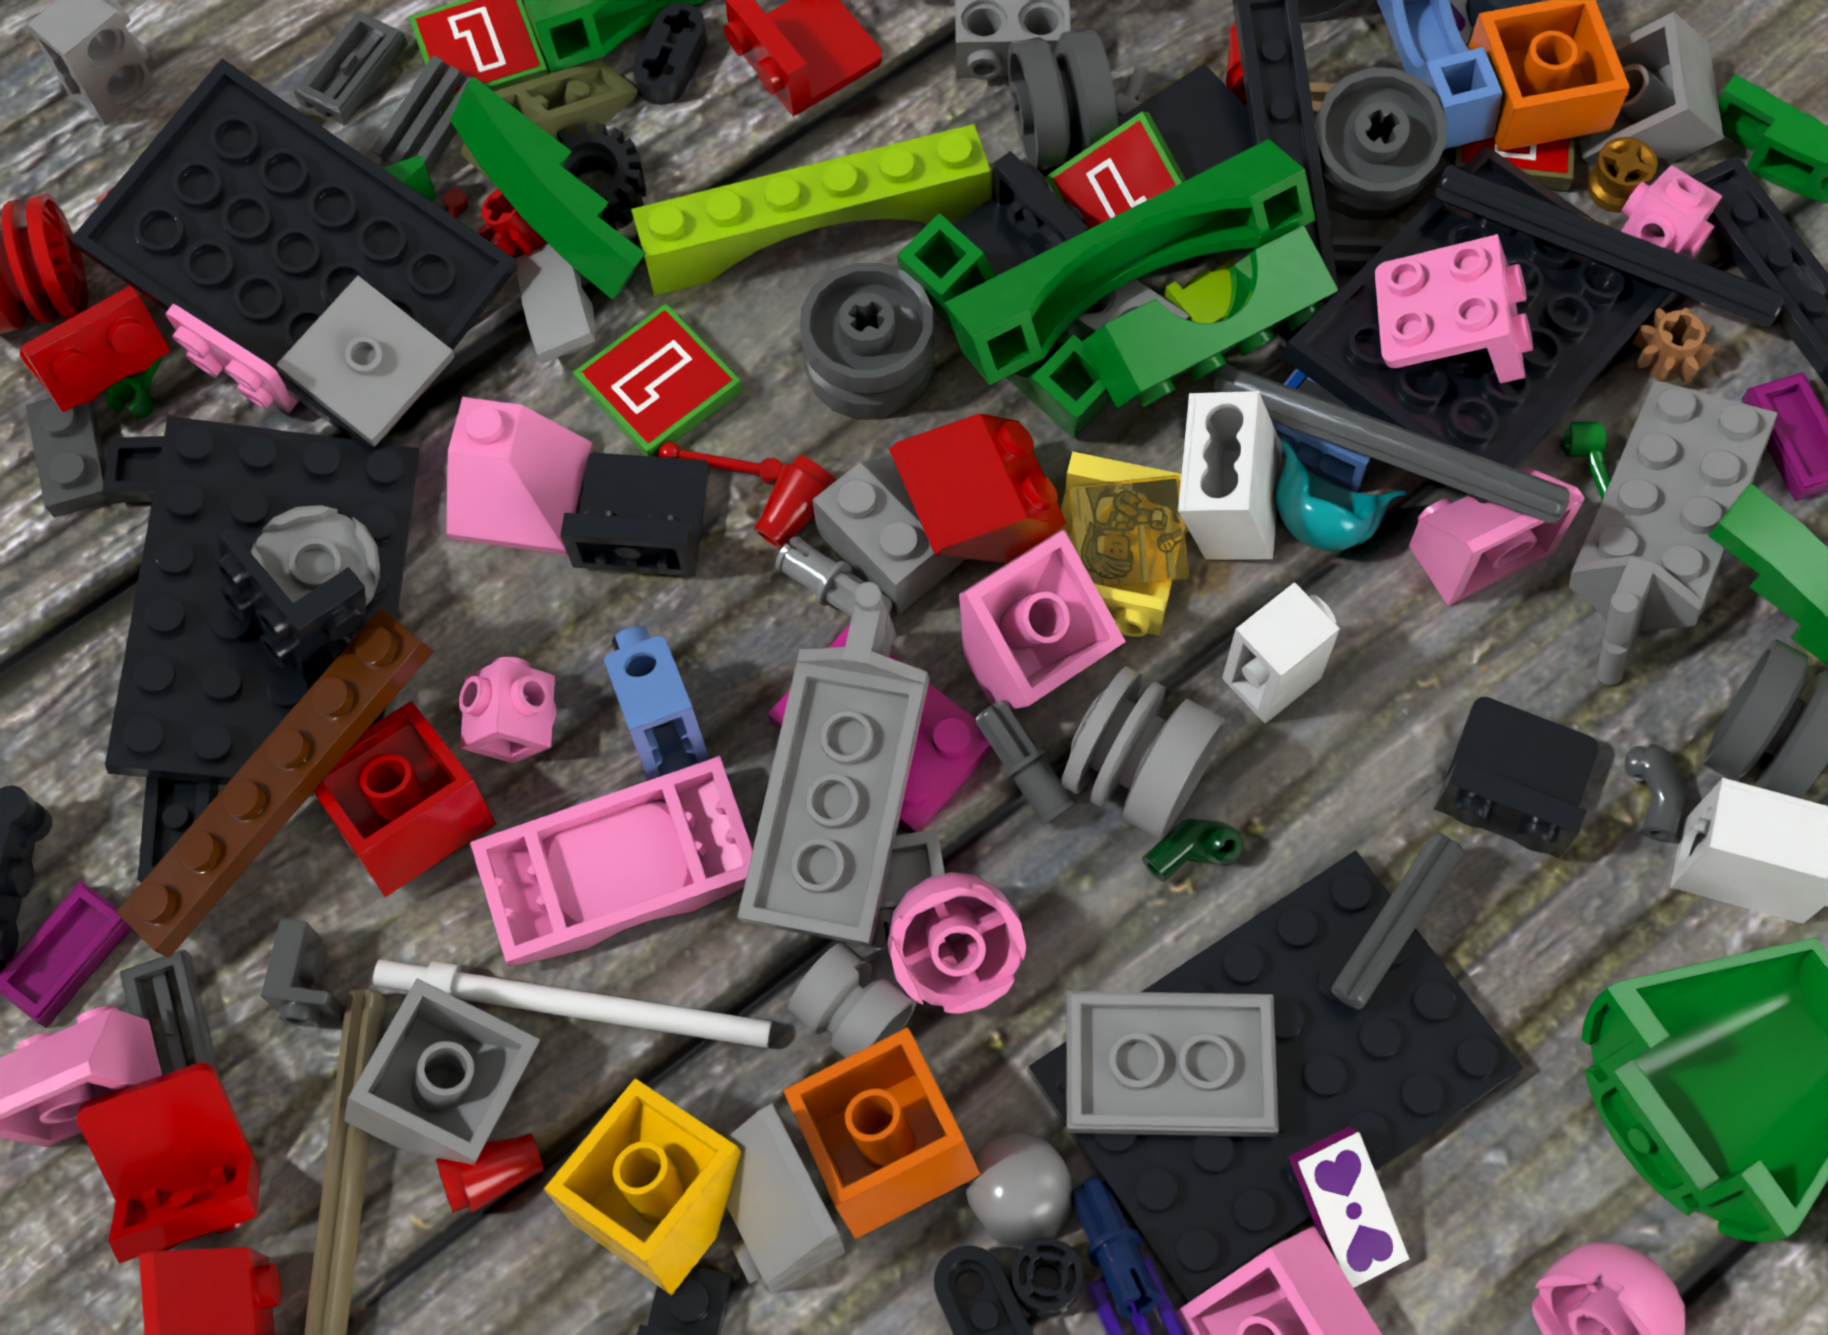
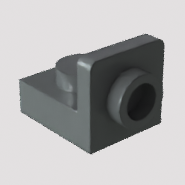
[261,918,345,1027]

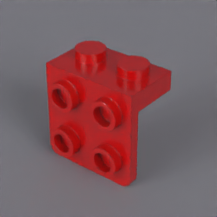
[724,0,882,117]
[19,285,171,413]
[77,1063,261,1264]

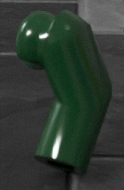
[1142,818,1243,882]

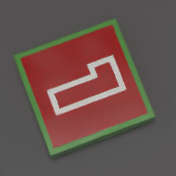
[408,0,548,114]
[1046,111,1186,229]
[573,303,743,457]

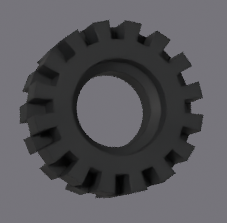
[557,123,646,231]

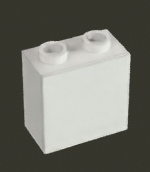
[1178,391,1282,560]
[1670,778,1828,924]

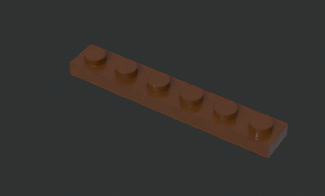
[116,608,434,958]

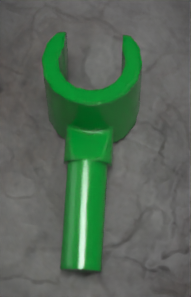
[106,355,165,418]
[1563,421,1611,500]

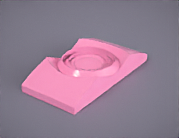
[470,756,753,966]

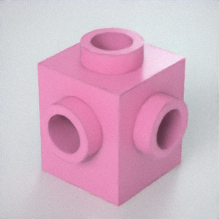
[1621,165,1722,257]
[459,657,557,764]

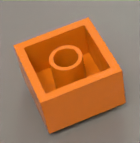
[1468,0,1630,151]
[783,1027,981,1239]

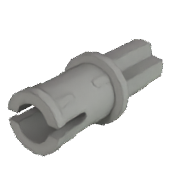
[775,536,893,618]

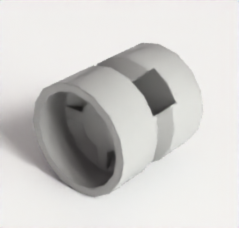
[787,942,916,1058]

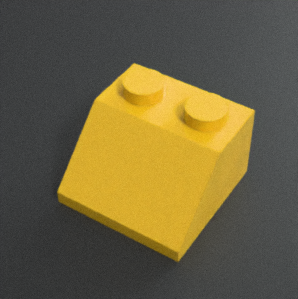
[544,1078,741,1295]

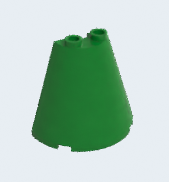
[1581,937,1828,1242]

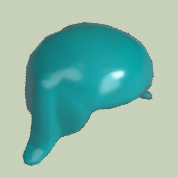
[1275,440,1407,552]

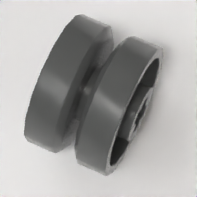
[1008,27,1118,171]
[1315,68,1447,220]
[800,263,934,420]
[1701,639,1828,799]

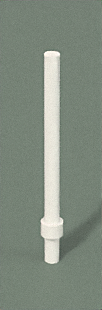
[373,959,773,1048]

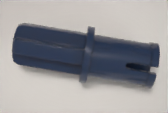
[1071,1178,1161,1319]

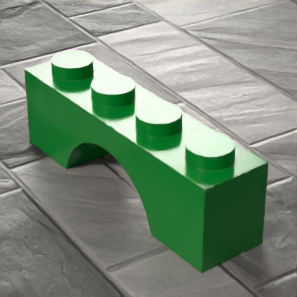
[897,213,1112,439]
[1082,225,1339,408]

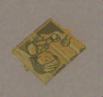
[1067,475,1189,587]

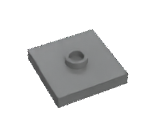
[276,276,455,447]

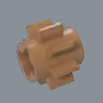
[1632,307,1715,384]

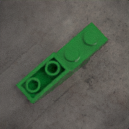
[1718,74,1828,204]

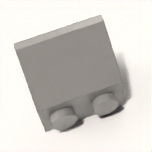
[1579,12,1724,164]
[813,457,967,615]
[344,978,540,1165]
[722,1104,846,1294]

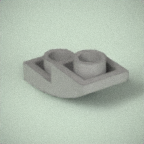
[516,244,596,363]

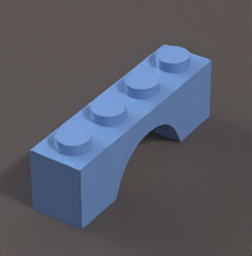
[1377,0,1503,149]

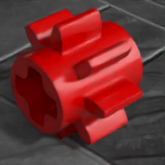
[477,189,547,257]

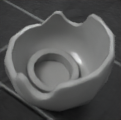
[965,1132,1074,1247]

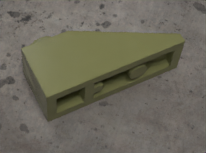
[461,58,638,185]

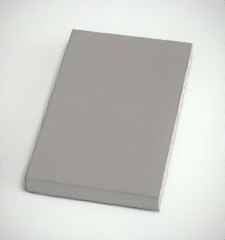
[1066,991,1279,1137]

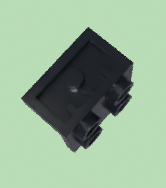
[561,453,710,576]

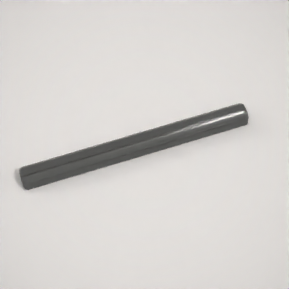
[1211,364,1570,524]

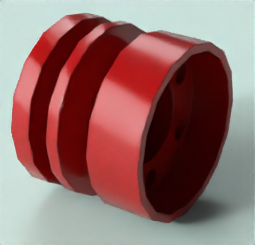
[0,193,88,335]

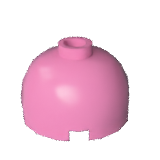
[888,872,1026,1014]
[1532,1241,1685,1335]

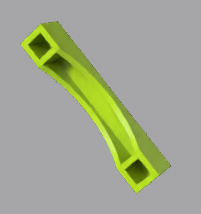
[631,124,991,296]

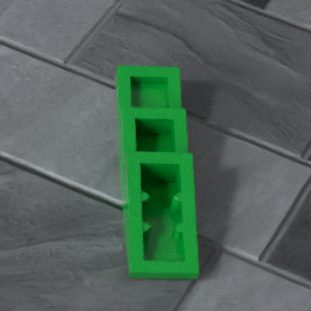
[450,77,646,300]
[1708,483,1828,665]

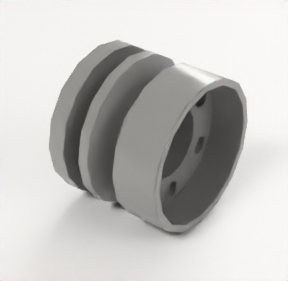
[1061,666,1227,840]

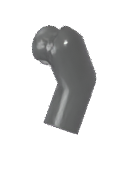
[1625,744,1687,842]

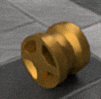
[1587,137,1658,213]

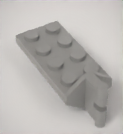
[1569,380,1778,685]
[737,582,930,947]

